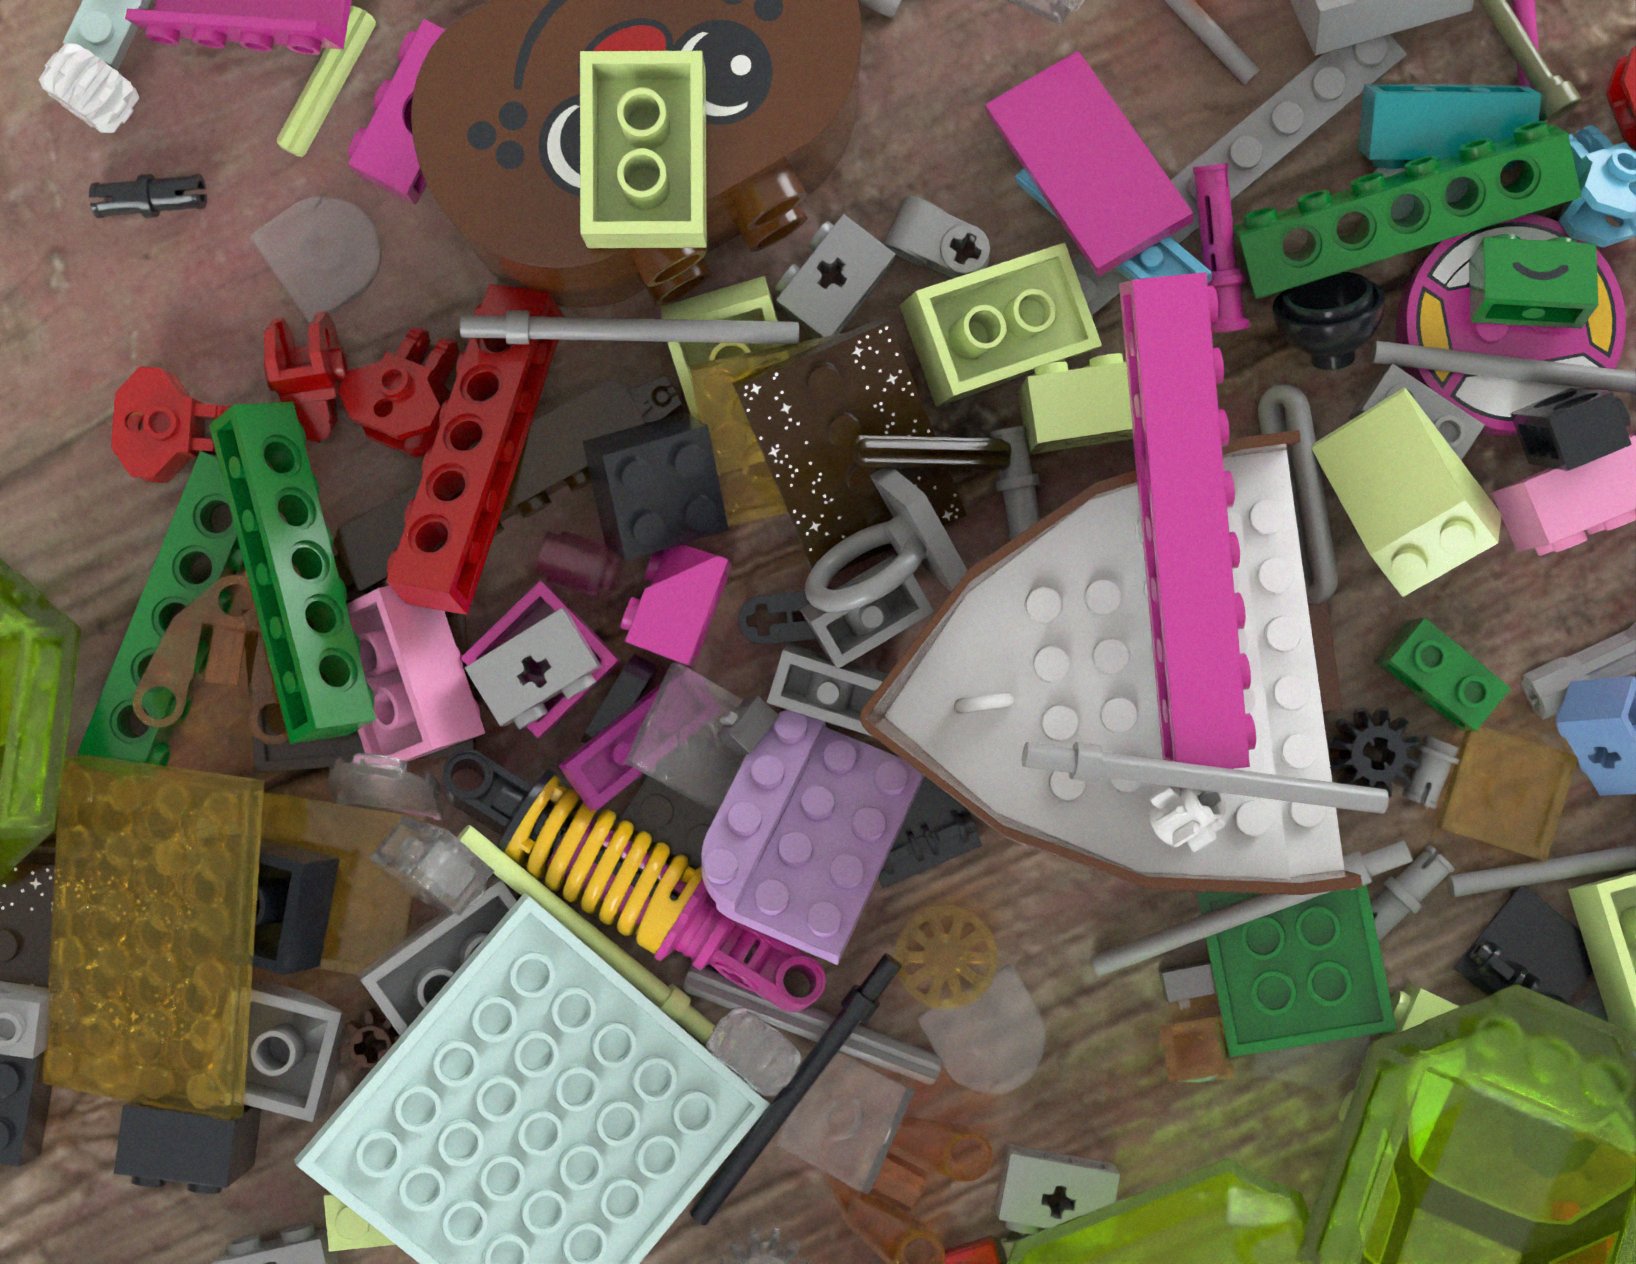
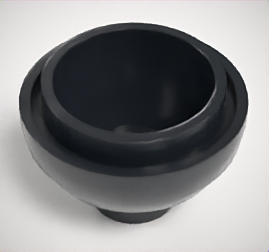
[1272,272,1385,370]

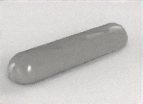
[1258,385,1338,604]

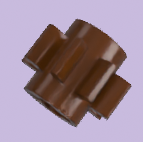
[339,1007,400,1074]

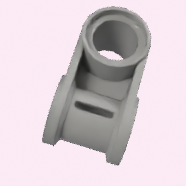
[883,195,990,279]

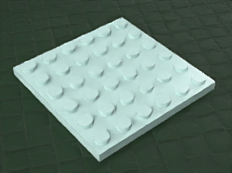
[294,893,770,1264]

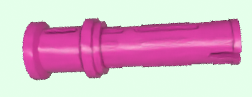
[1192,163,1250,333]

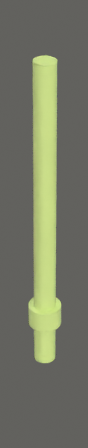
[455,825,719,1046]

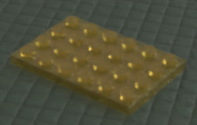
[43,753,264,1122]

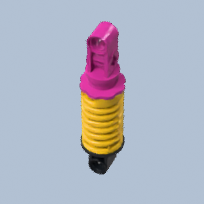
[442,749,826,1013]

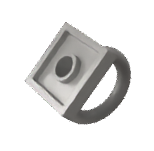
[805,468,968,612]

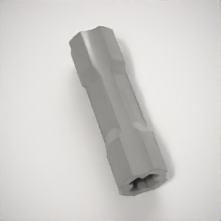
[1520,622,1636,720]

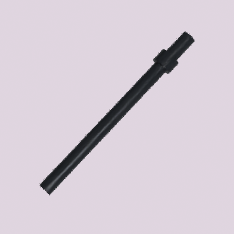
[690,953,902,1225]

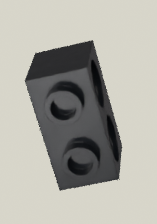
[1510,388,1632,471]

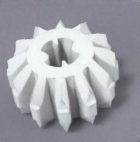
[39,43,139,133]

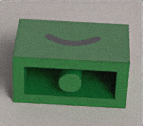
[1469,234,1599,329]

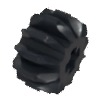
[1326,707,1421,798]

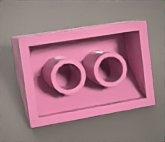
[346,586,485,773]

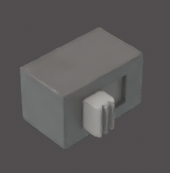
[717,696,779,755]
[1158,960,1217,1010]

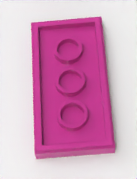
[985,51,1193,277]

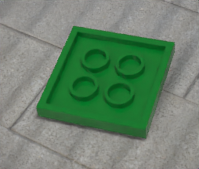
[1197,884,1397,1058]

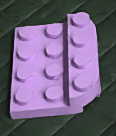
[701,709,924,965]

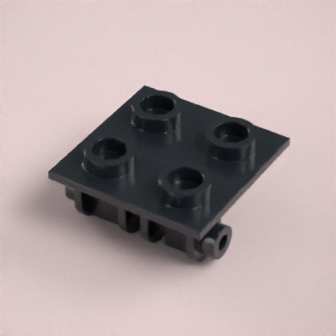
[878,776,983,888]
[1453,886,1593,1009]

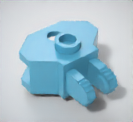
[1558,125,1636,248]

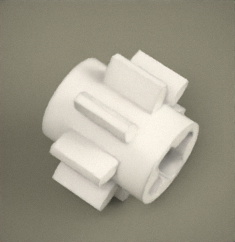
[1149,785,1226,852]

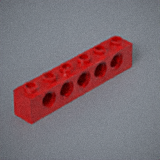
[386,284,564,615]

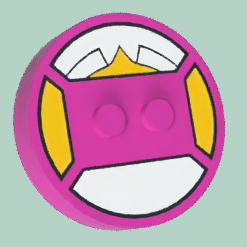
[1396,214,1626,436]

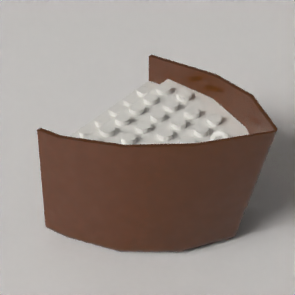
[860,430,1362,895]

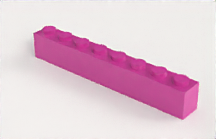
[1119,272,1256,769]

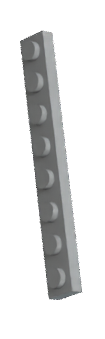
[1072,34,1407,317]

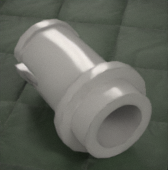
[1402,735,1459,809]

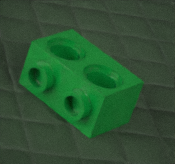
[1374,618,1511,731]

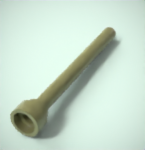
[1479,0,1582,124]

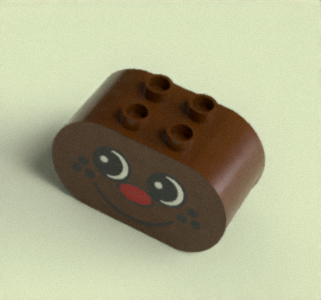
[411,0,862,308]

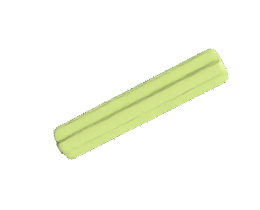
[277,6,376,157]

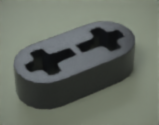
[738,591,817,645]
[581,653,658,744]

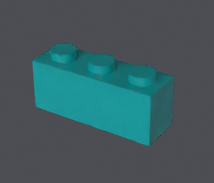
[1358,84,1542,169]

